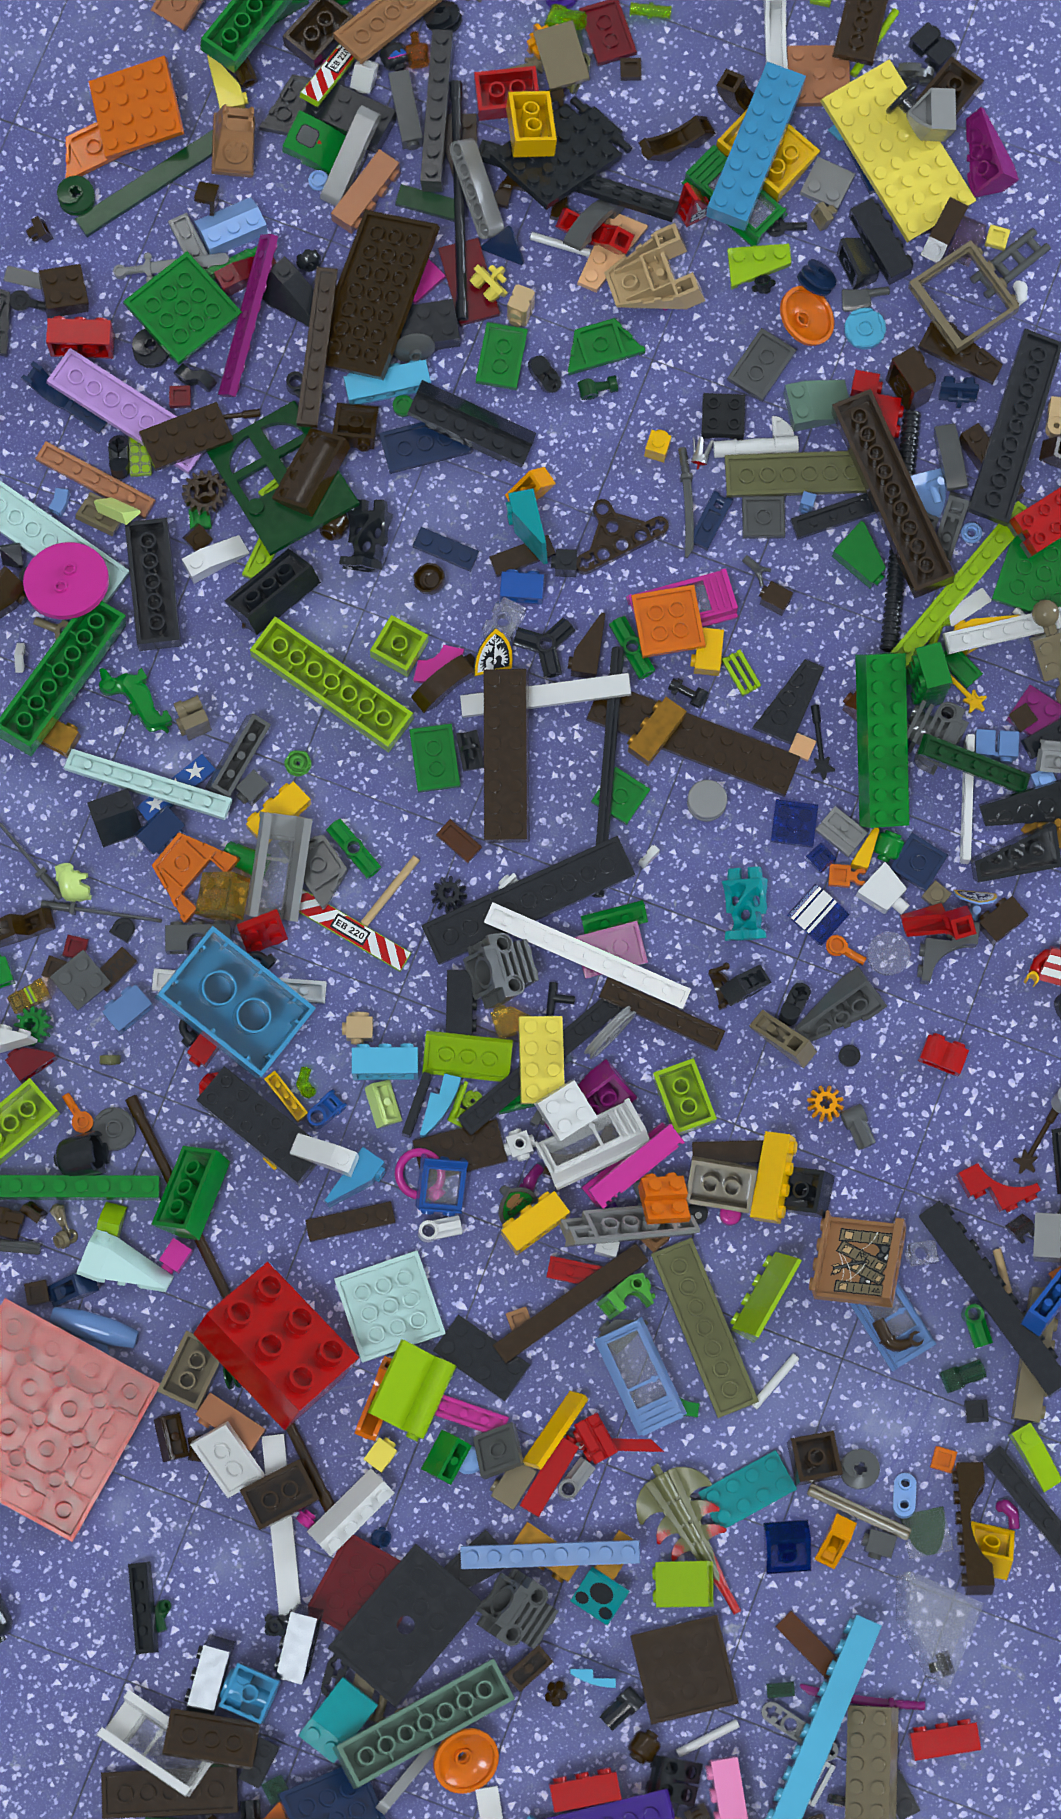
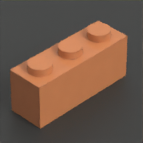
[195,1392,267,1452]

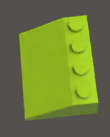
[730,1252,802,1343]

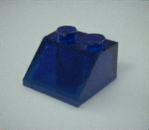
[763,1520,811,1574]

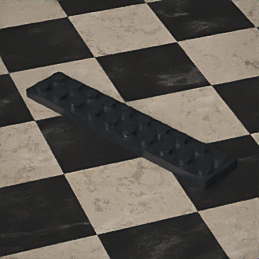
[967,328,1061,527]
[421,836,636,965]

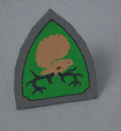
[498,1185,538,1225]

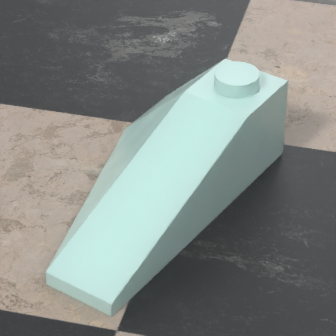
[76,1229,174,1292]

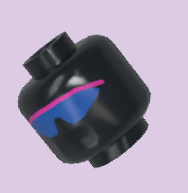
[379,40,409,72]

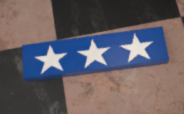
[136,754,215,821]

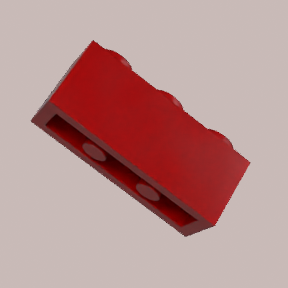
[908,1718,982,1761]

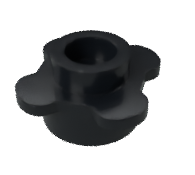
[751,275,776,294]
[264,1614,286,1636]

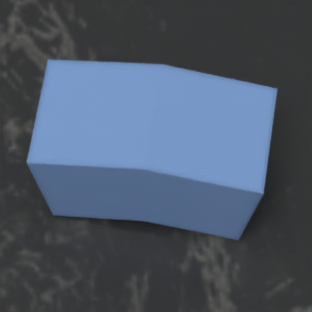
[48,488,70,517]

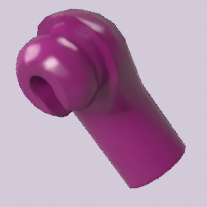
[519,1164,544,1192]
[995,1499,1020,1529]

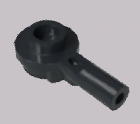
[766,218,807,237]
[10,290,45,311]

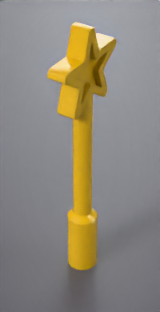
[950,674,987,714]

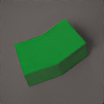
[679,1397,700,1418]

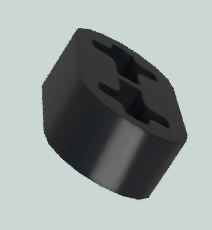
[321,1656,348,1697]

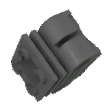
[907,700,969,775]
[463,933,539,1009]
[476,1568,559,1649]

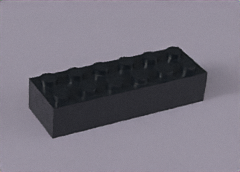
[125,518,182,651]

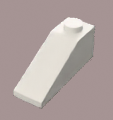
[182,535,249,584]
[290,1133,359,1177]

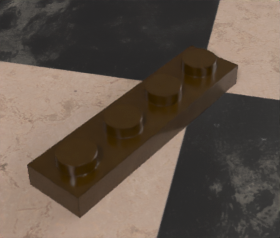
[305,1201,396,1242]

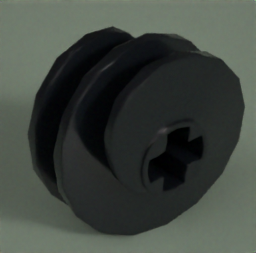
[423,1,462,33]
[132,329,169,368]

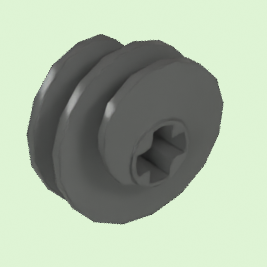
[840,1449,880,1489]

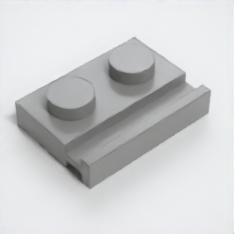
[1035,739,1061,773]
[815,806,868,857]

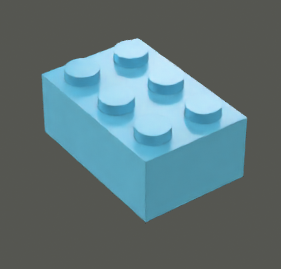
[352,1043,419,1080]

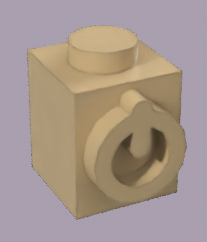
[342,1012,373,1045]

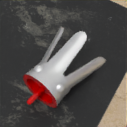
[691,437,714,469]

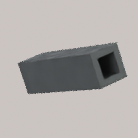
[388,69,423,150]

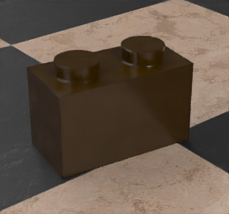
[979,896,1029,946]
[505,1645,553,1692]

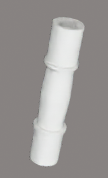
[713,435,799,458]

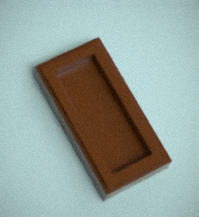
[436,819,482,864]

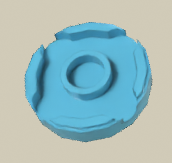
[844,308,886,349]

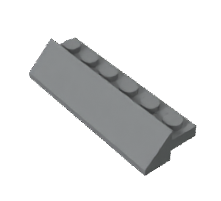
[560,1205,700,1247]

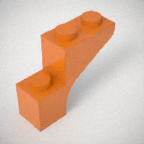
[354,1356,392,1441]

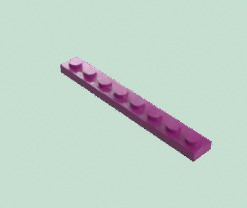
[218,234,278,397]

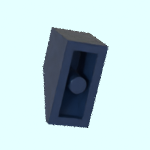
[48,1273,100,1308]

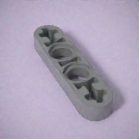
[761,1702,838,1761]
[375,1743,439,1815]

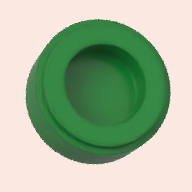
[393,395,412,417]

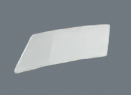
[949,588,991,626]

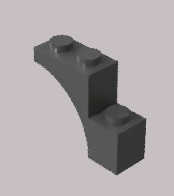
[917,922,980,985]

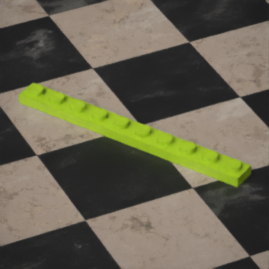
[890,501,1027,667]

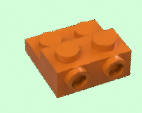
[638,1172,691,1224]

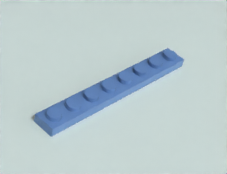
[460,1540,641,1569]

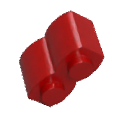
[918,1033,969,1077]

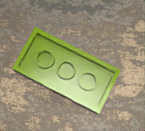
[422,1031,513,1082]

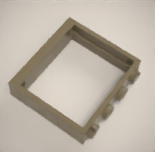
[908,240,1019,354]

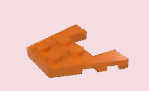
[152,832,240,923]

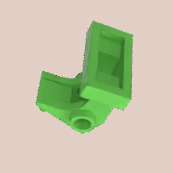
[596,1273,655,1320]

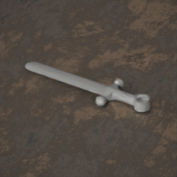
[113,252,229,282]

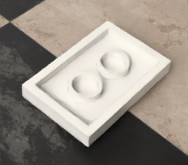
[190,1421,265,1498]

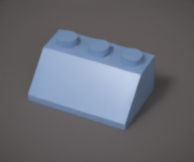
[194,197,268,254]

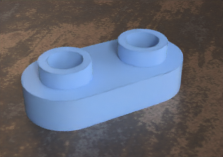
[893,1473,916,1519]

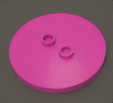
[23,542,109,620]

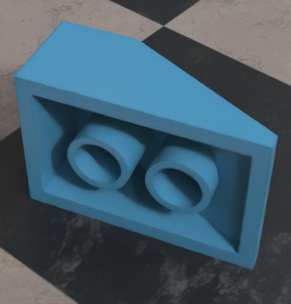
[324,1147,386,1208]

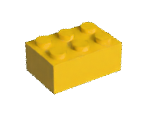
[506,91,557,157]
[501,1191,570,1256]

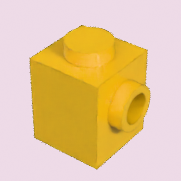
[644,429,672,463]

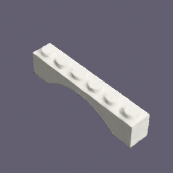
[763,0,788,69]

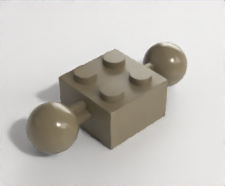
[1029,600,1061,705]

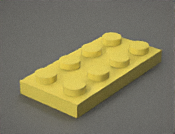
[518,1016,565,1104]

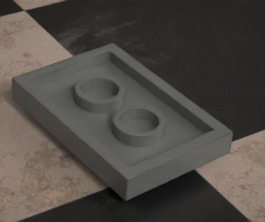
[727,328,796,402]

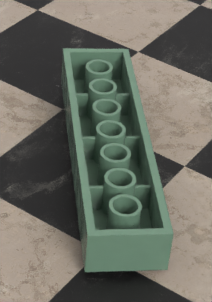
[332,1658,515,1789]

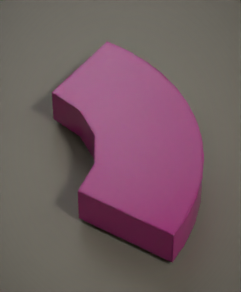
[413,645,464,683]

